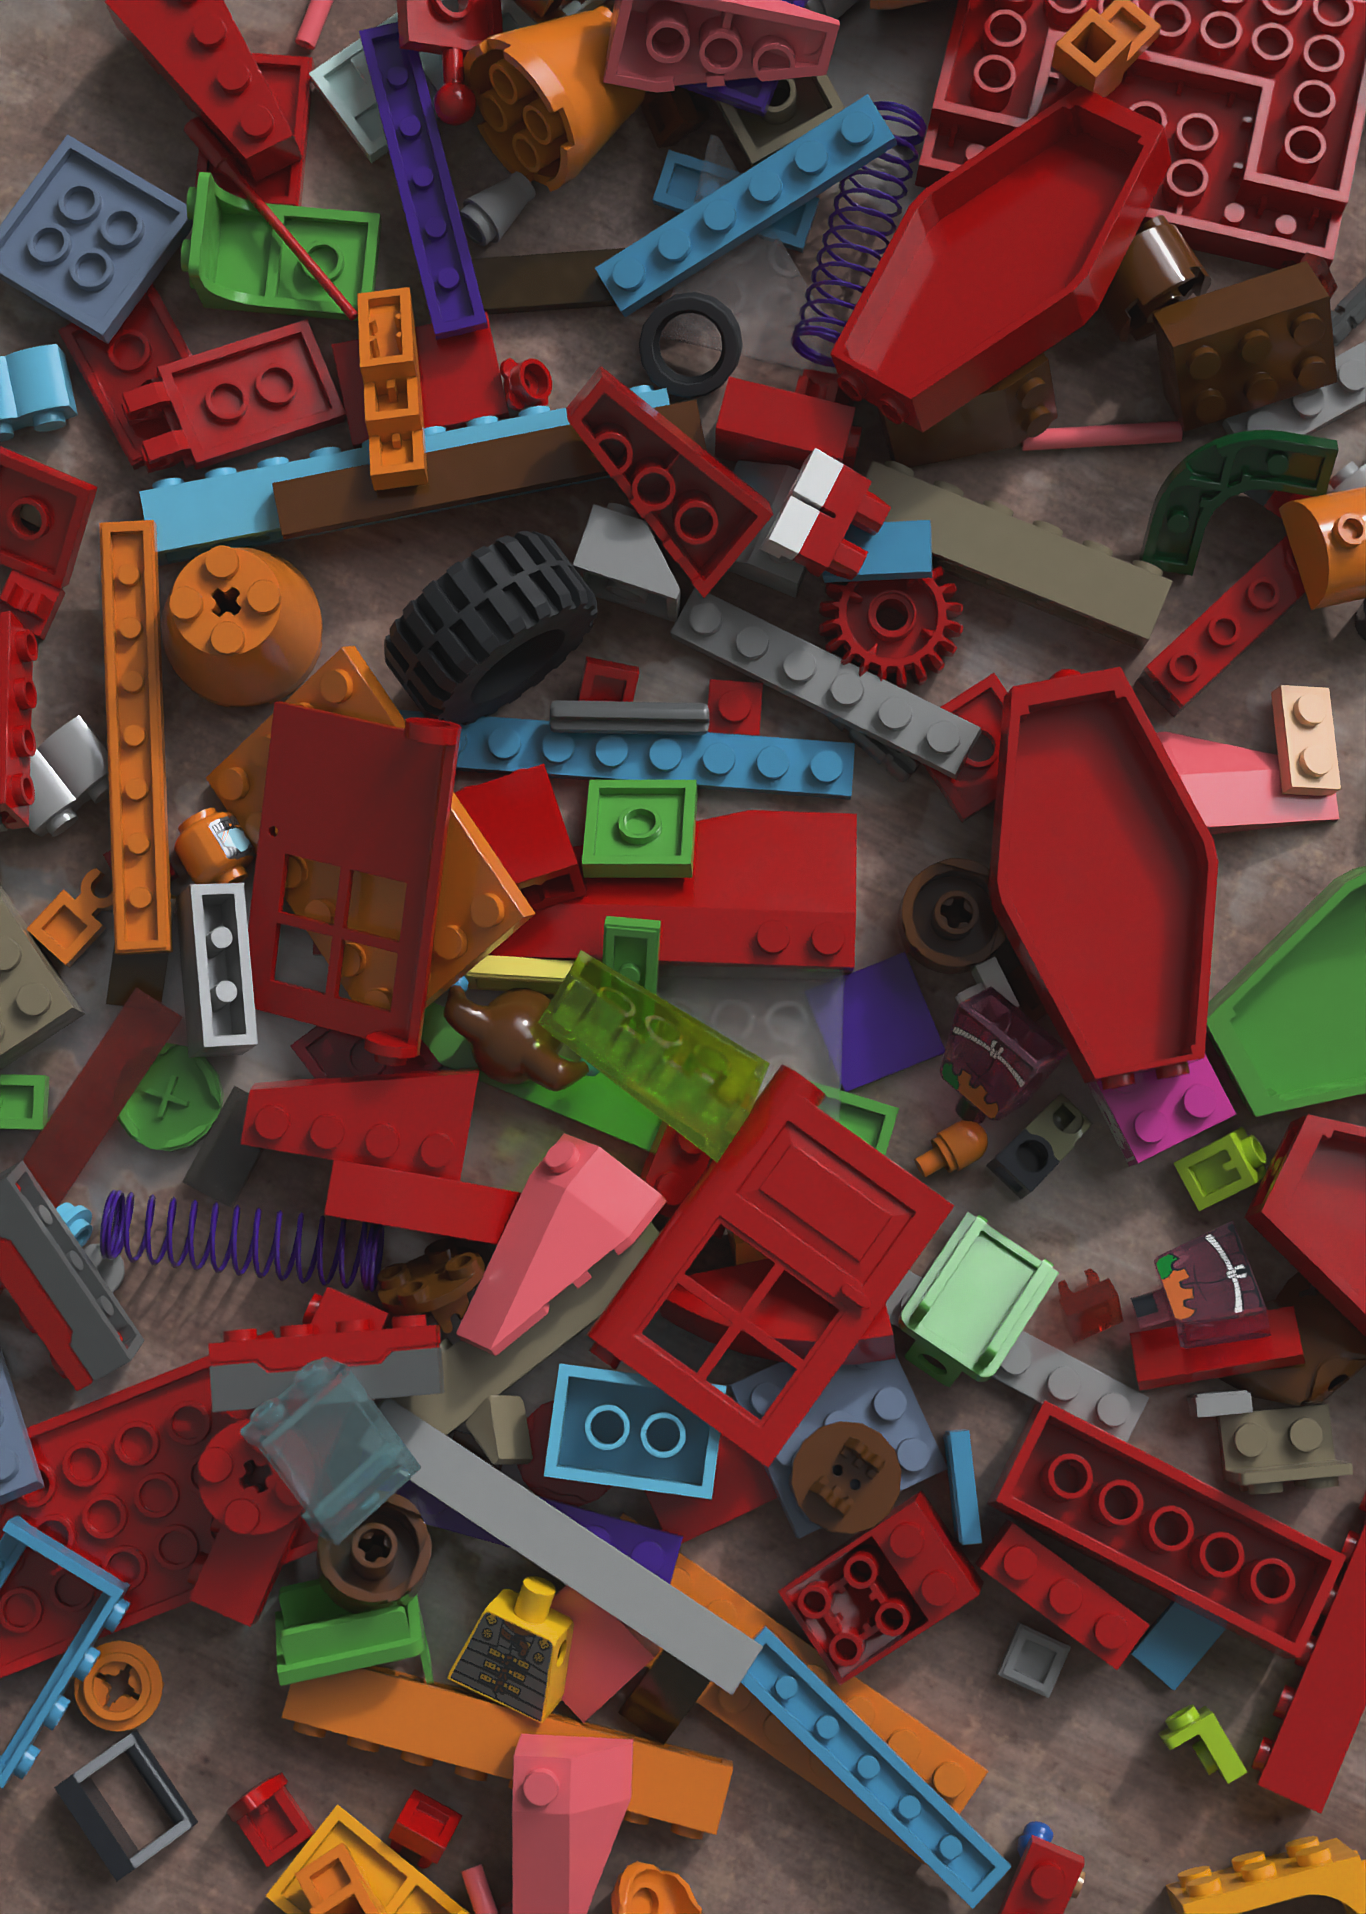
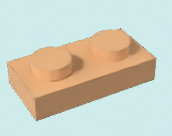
[1271,685,1341,796]

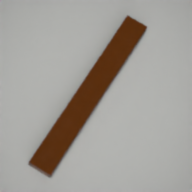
[272,400,707,539]

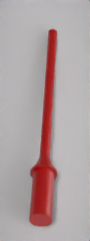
[184,117,358,321]

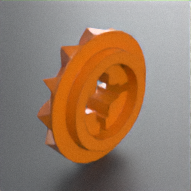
[74,1640,165,1731]

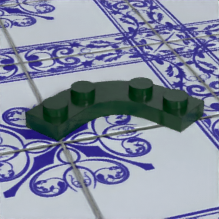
[1139,430,1339,576]

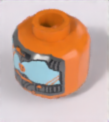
[174,808,255,884]

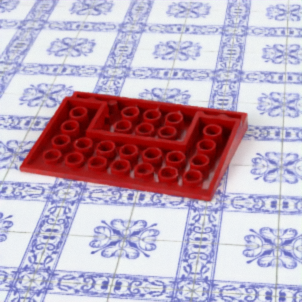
[914,0,1366,280]

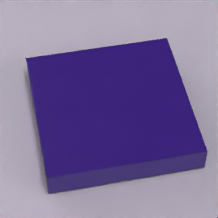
[804,952,946,1092]

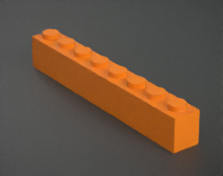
[281,1665,733,1840]

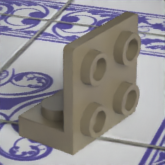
[1216,1404,1353,1494]

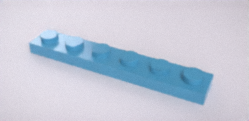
[595,94,898,317]
[741,1626,1011,1909]

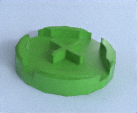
[113,1043,224,1152]

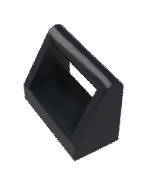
[54,1729,198,1882]

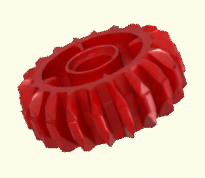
[819,566,963,690]

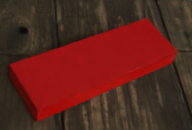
[1129,1306,1305,1391]

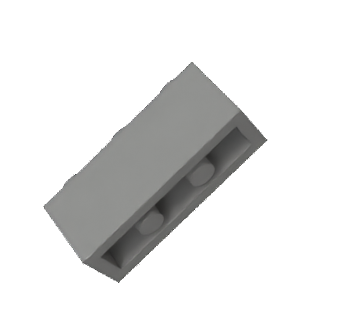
[176,883,258,1058]

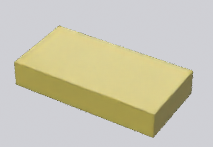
[464,955,576,995]

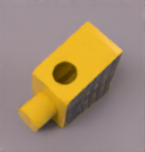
[447,1576,574,1724]

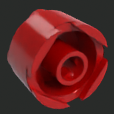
[198,1417,320,1535]

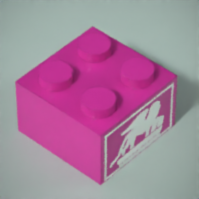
[1087,1055,1236,1167]

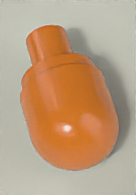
[914,1120,988,1178]

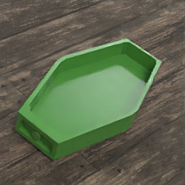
[1206,866,1366,1117]

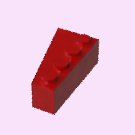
[104,0,302,182]
[566,366,774,598]
[240,1067,479,1181]

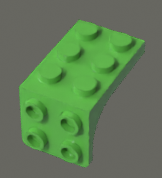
[181,172,382,321]

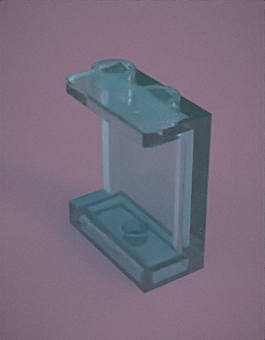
[240,1357,422,1545]

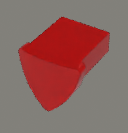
[226,1772,315,1867]

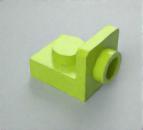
[1173,1127,1267,1211]
[1158,1704,1248,1784]

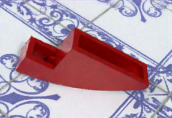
[324,1160,522,1245]
[660,1258,896,1365]

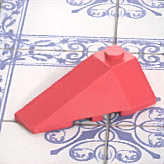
[603,0,840,93]
[1156,731,1339,835]
[456,1133,667,1356]
[512,1734,634,1914]

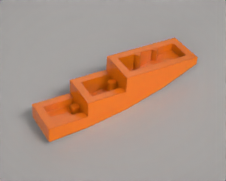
[357,287,428,491]

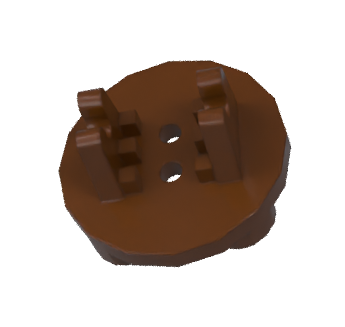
[376,1238,486,1334]
[789,1421,902,1534]

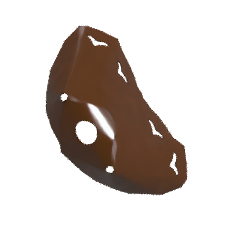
[1219,1272,1366,1406]

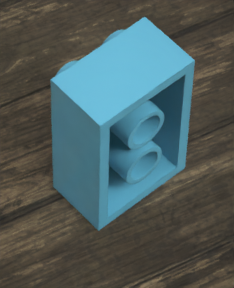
[544,1363,727,1499]

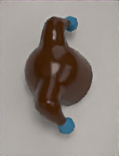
[443,976,602,1092]

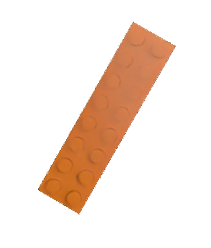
[620,1512,989,1865]

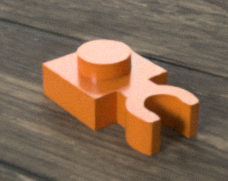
[27,868,113,968]

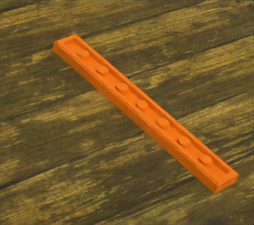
[99,520,173,955]

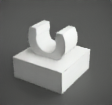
[955,957,1020,1020]

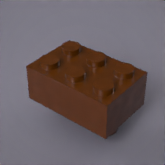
[1152,261,1337,432]

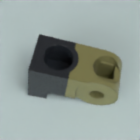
[986,1093,1093,1199]

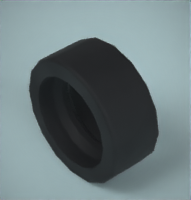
[638,292,743,398]

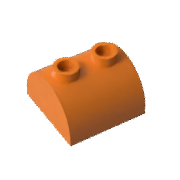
[1279,486,1366,610]

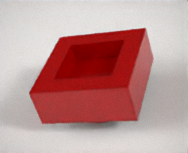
[576,656,640,702]
[708,679,763,736]

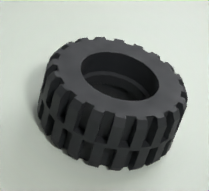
[384,531,597,725]

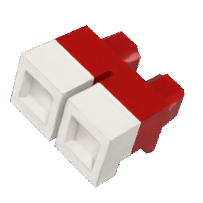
[760,448,891,580]

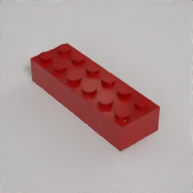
[987,1400,1347,1659]

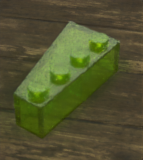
[538,950,770,1162]

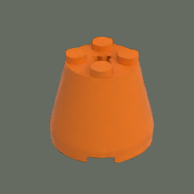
[463,6,646,192]
[161,545,323,708]

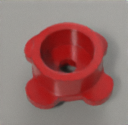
[500,358,552,411]

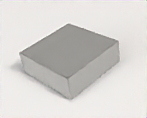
[1187,1389,1253,1418]
[996,1622,1071,1698]

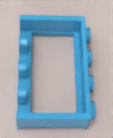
[0,1515,131,1788]

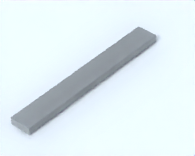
[356,1398,763,1695]

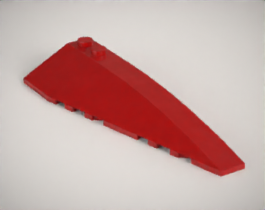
[313,810,857,975]

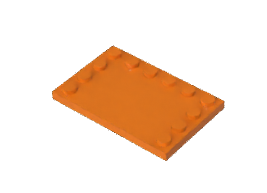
[206,646,536,1010]

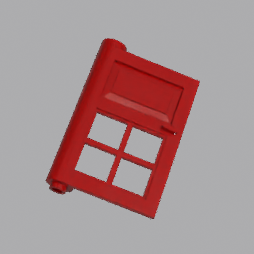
[248,701,461,1066]
[586,1064,954,1468]

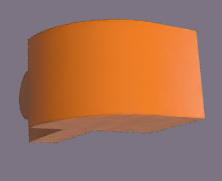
[1052,0,1161,97]
[294,1842,387,1914]

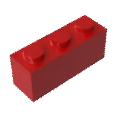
[975,1519,1150,1670]

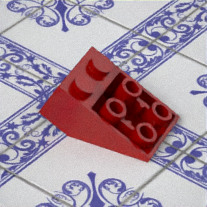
[777,1490,984,1686]

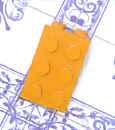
[265,1804,470,1914]
[1166,1836,1366,1914]

